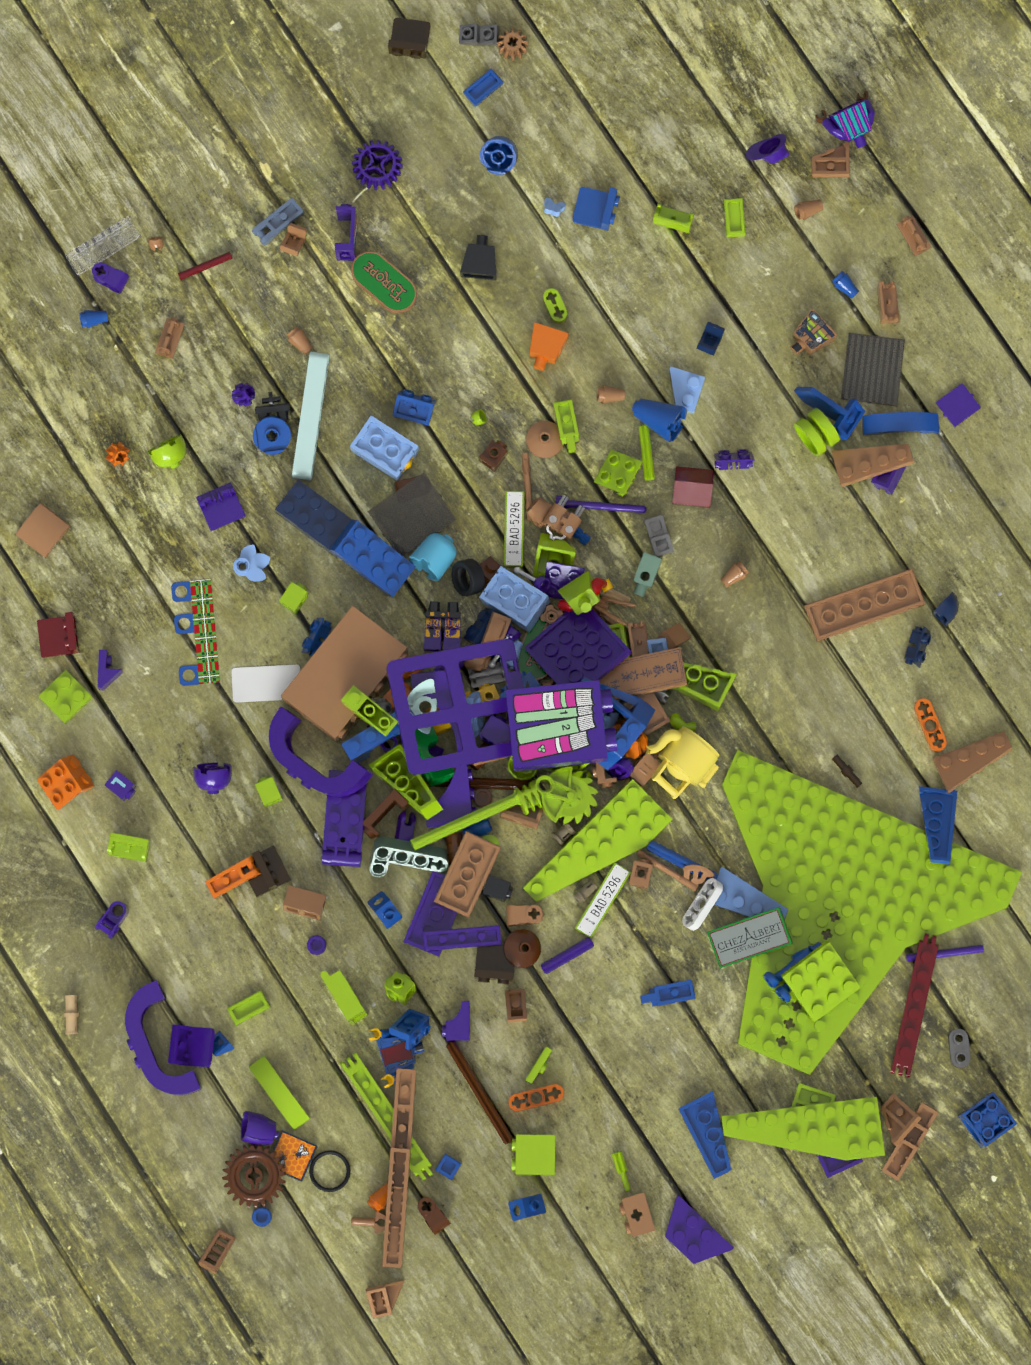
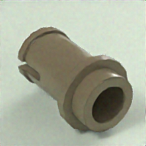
[573,879,598,904]

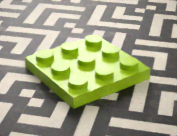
[781,941,861,1022]

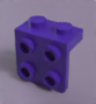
[168,1024,215,1067]

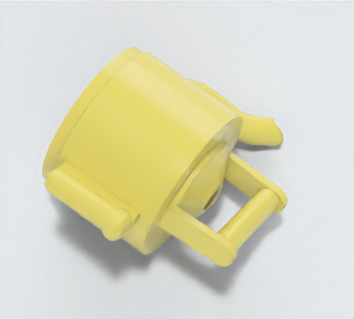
[646,726,719,799]

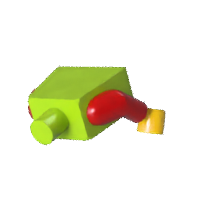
[558,571,613,615]

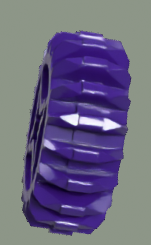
[352,140,403,190]

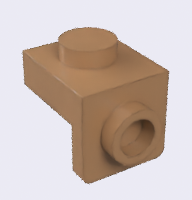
[280,223,307,256]
[592,763,617,788]

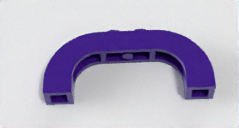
[269,707,373,797]
[125,980,202,1095]

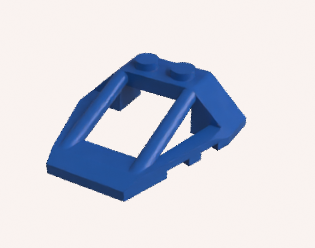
[580,677,655,770]

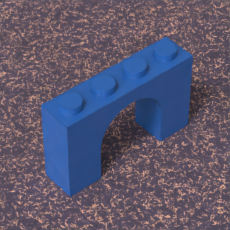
[341,709,414,763]

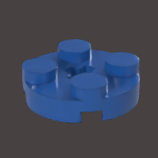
[253,416,291,455]

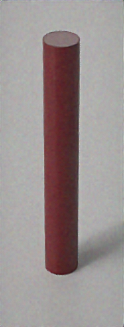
[178,252,233,280]

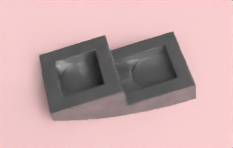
[644,515,674,557]

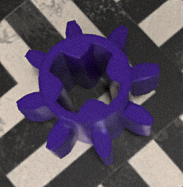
[232,383,255,407]

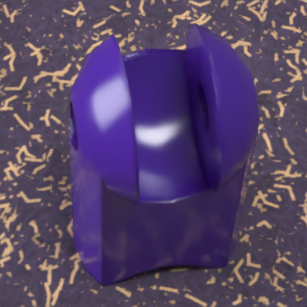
[395,811,416,842]

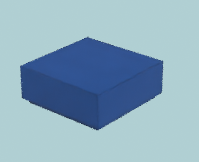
[435,1154,462,1180]

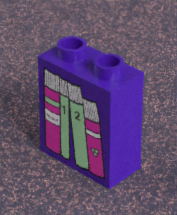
[506,680,617,771]

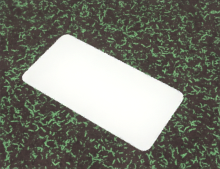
[232,664,300,703]

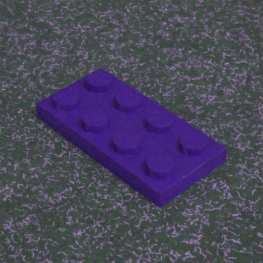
[403,871,457,957]

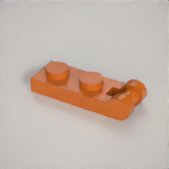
[205,856,261,899]

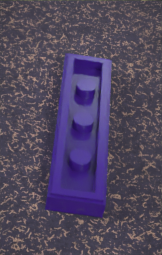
[422,925,502,951]

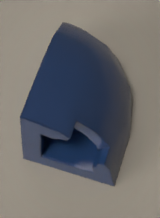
[932,592,959,627]

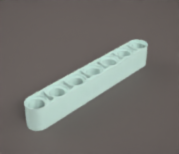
[292,352,329,481]

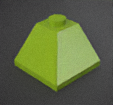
[533,533,576,577]

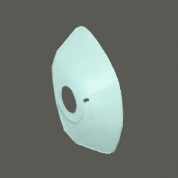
[407,679,437,734]

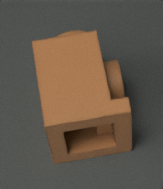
[628,858,653,889]

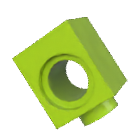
[279,582,309,614]
[255,776,283,808]

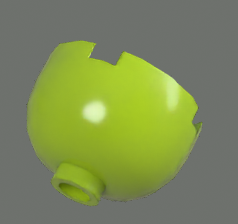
[147,435,187,469]

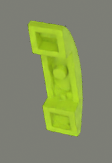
[249,1056,310,1130]

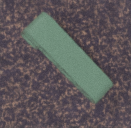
[370,836,448,877]

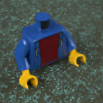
[368,1028,425,1088]

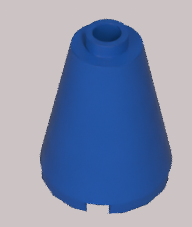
[632,398,687,442]

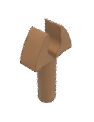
[351,1212,386,1233]

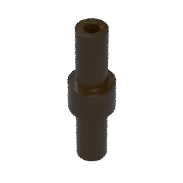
[832,754,863,788]

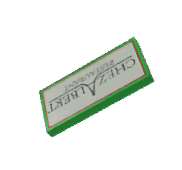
[707,906,793,969]

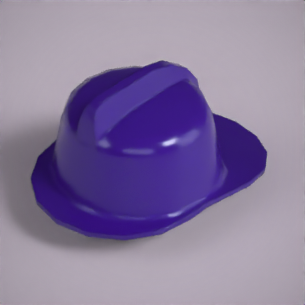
[746,134,789,164]

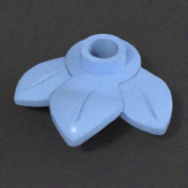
[233,544,270,582]

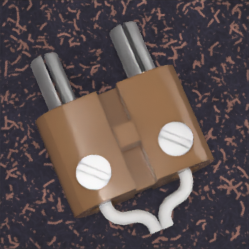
[542,495,585,541]

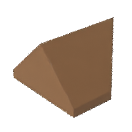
[366,1280,405,1319]

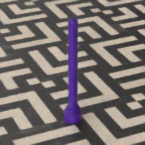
[555,495,647,513]

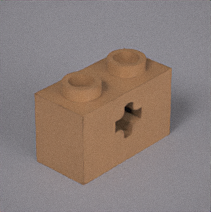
[619,1192,655,1237]

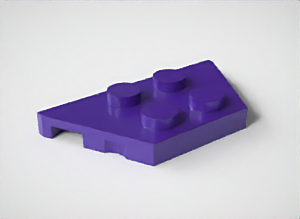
[665,1195,734,1264]

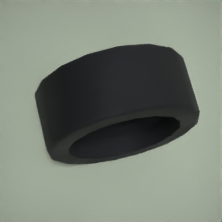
[451,559,485,597]

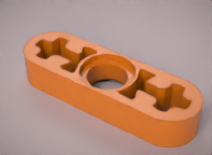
[914,698,947,752]
[509,1084,564,1112]

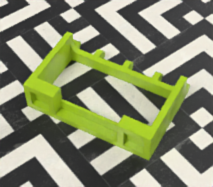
[320,970,368,1026]

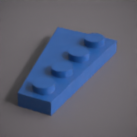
[678,1091,732,1179]

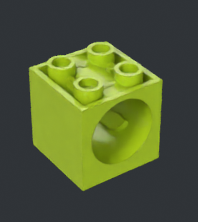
[512,1135,555,1175]

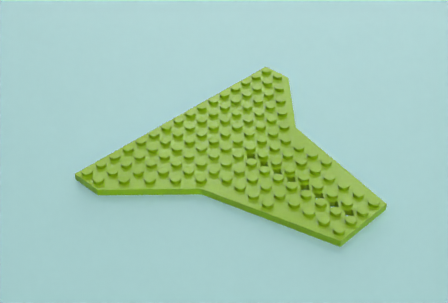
[722,750,1022,1075]

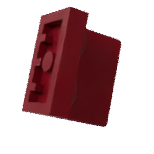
[37,612,80,658]

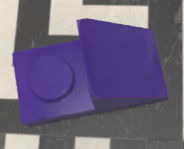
[97,650,123,691]

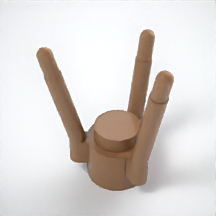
[592,595,636,626]

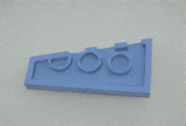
[713,866,788,919]

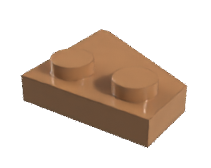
[811,142,850,178]

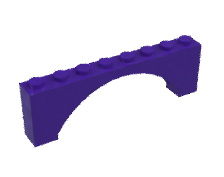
[411,670,476,828]

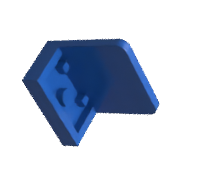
[572,187,620,231]

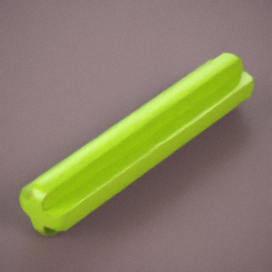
[639,425,655,481]

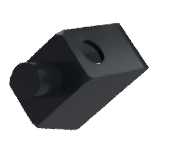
[460,235,497,280]

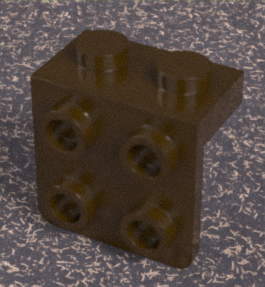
[388,18,431,59]
[474,942,515,985]

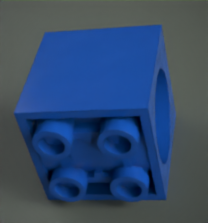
[958,1092,1017,1148]

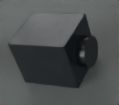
[483,875,513,903]

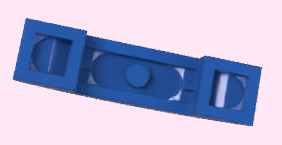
[862,412,939,435]

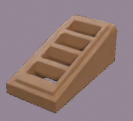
[199,1229,236,1274]

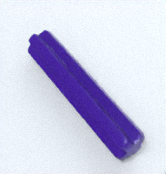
[541,937,594,974]

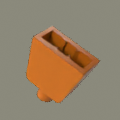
[530,322,569,371]

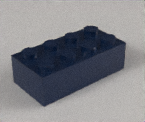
[275,479,351,558]

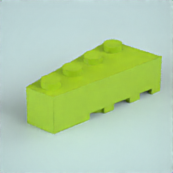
[672,663,737,712]
[368,744,443,820]

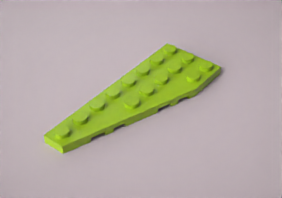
[522,778,673,902]
[721,1097,885,1160]

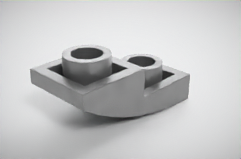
[459,24,500,46]

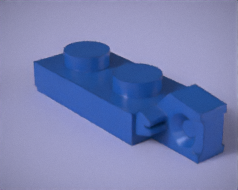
[640,980,696,1007]

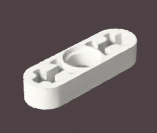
[682,878,723,931]

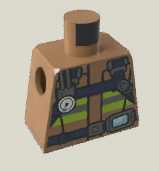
[790,309,837,355]

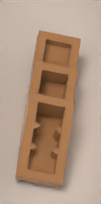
[881,1102,939,1181]

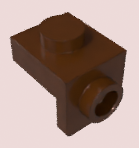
[480,556,500,590]

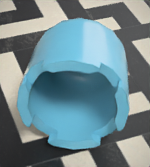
[409,533,457,582]

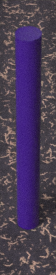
[906,945,984,962]

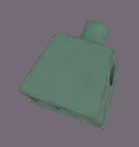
[633,552,663,597]

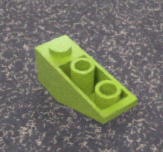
[341,685,398,737]

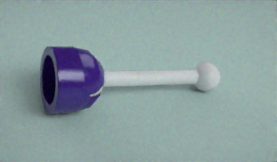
[514,567,551,593]
[488,625,522,668]

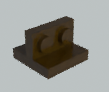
[243,845,291,897]

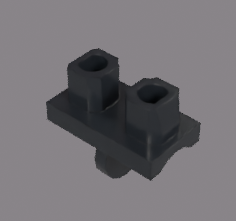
[255,392,290,421]

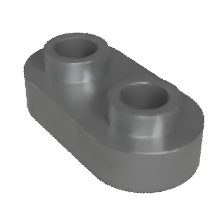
[948,1029,971,1068]

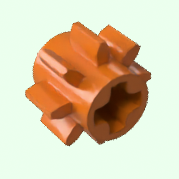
[105,442,129,466]

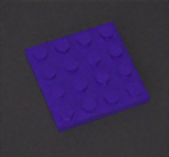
[524,608,632,685]

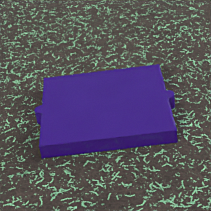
[936,383,981,428]

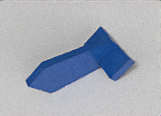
[794,387,865,440]

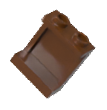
[362,789,410,839]

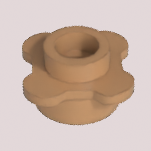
[540,604,563,625]

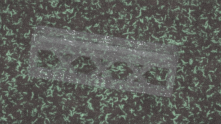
[65,215,141,276]

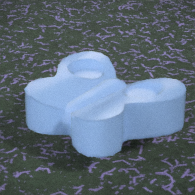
[544,198,566,217]

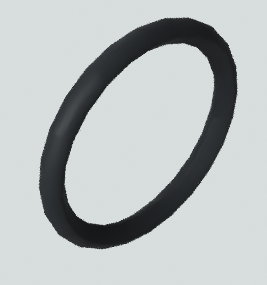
[309,1150,351,1192]

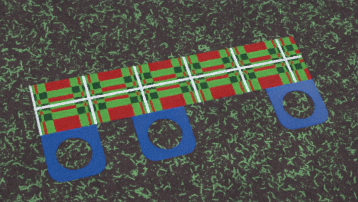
[171,579,220,686]

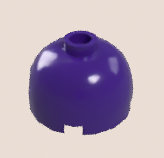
[193,762,232,794]

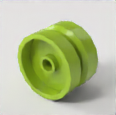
[793,408,840,457]

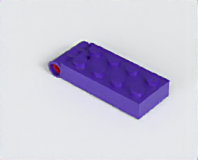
[322,770,368,867]

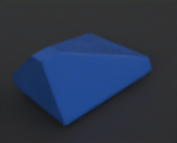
[212,1031,234,1056]

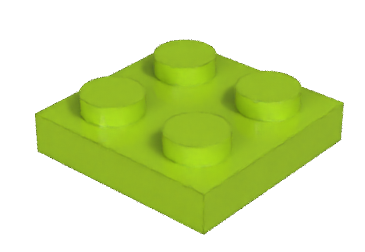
[38,670,93,724]

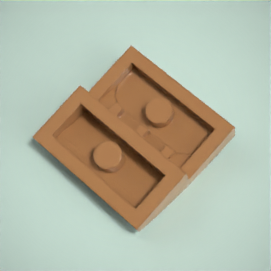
[16,503,70,557]

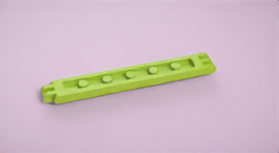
[340,1052,433,1181]

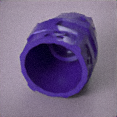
[241,1111,279,1145]

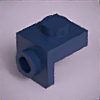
[696,322,725,356]

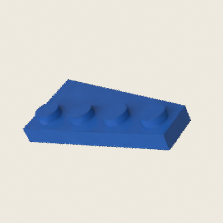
[919,786,958,865]

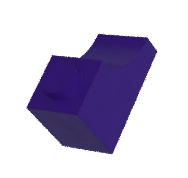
[442,1001,470,1041]

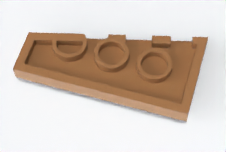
[831,444,915,487]

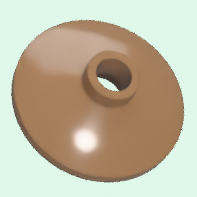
[526,421,563,458]

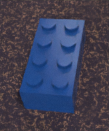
[329,519,416,597]

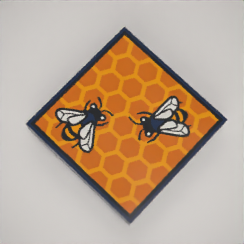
[272,1130,318,1182]

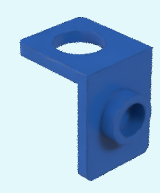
[367,891,402,929]
[508,1194,546,1221]

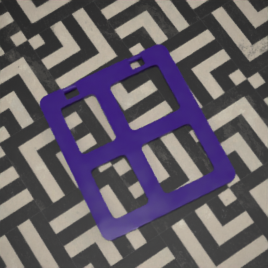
[386,639,524,775]

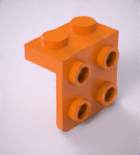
[38,754,95,810]

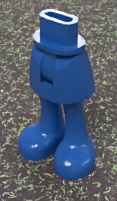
[763,942,822,1003]

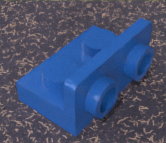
[392,389,436,426]
[389,1008,430,1050]

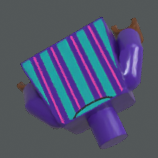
[815,91,875,148]

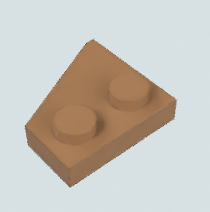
[881,1093,922,1147]

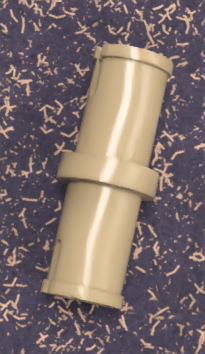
[64,995,79,1034]

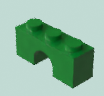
[415,726,455,787]

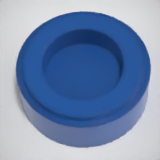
[252,1207,272,1227]

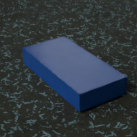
[463,68,503,107]

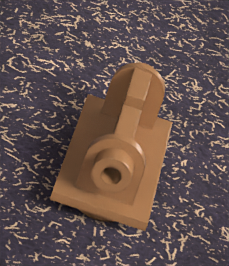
[896,216,931,256]
[155,317,185,359]

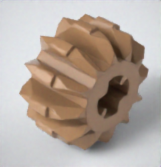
[497,28,529,61]

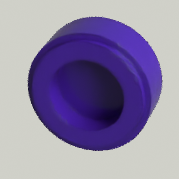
[307,935,327,955]

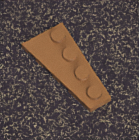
[933,731,1012,794]

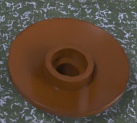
[503,929,541,968]

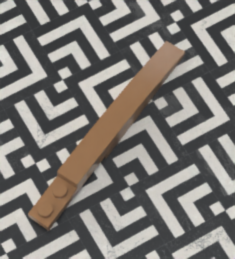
[382,1068,416,1268]

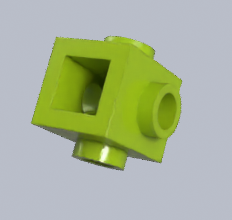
[384,971,416,1006]

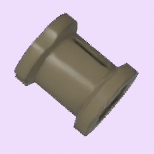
[551,823,576,846]

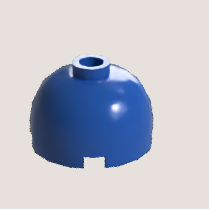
[480,136,518,175]

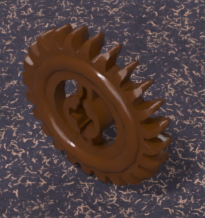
[222,1144,287,1208]

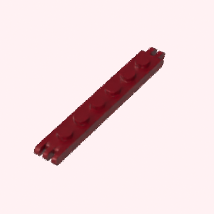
[890,933,939,1077]

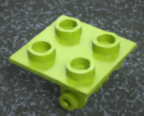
[594,449,642,497]

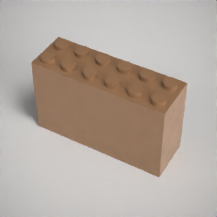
[281,606,408,743]

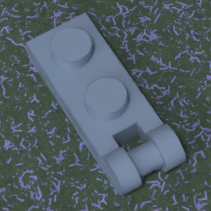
[252,198,304,246]

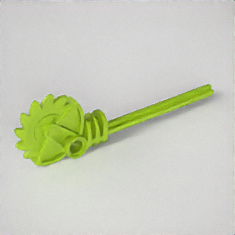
[410,767,598,850]

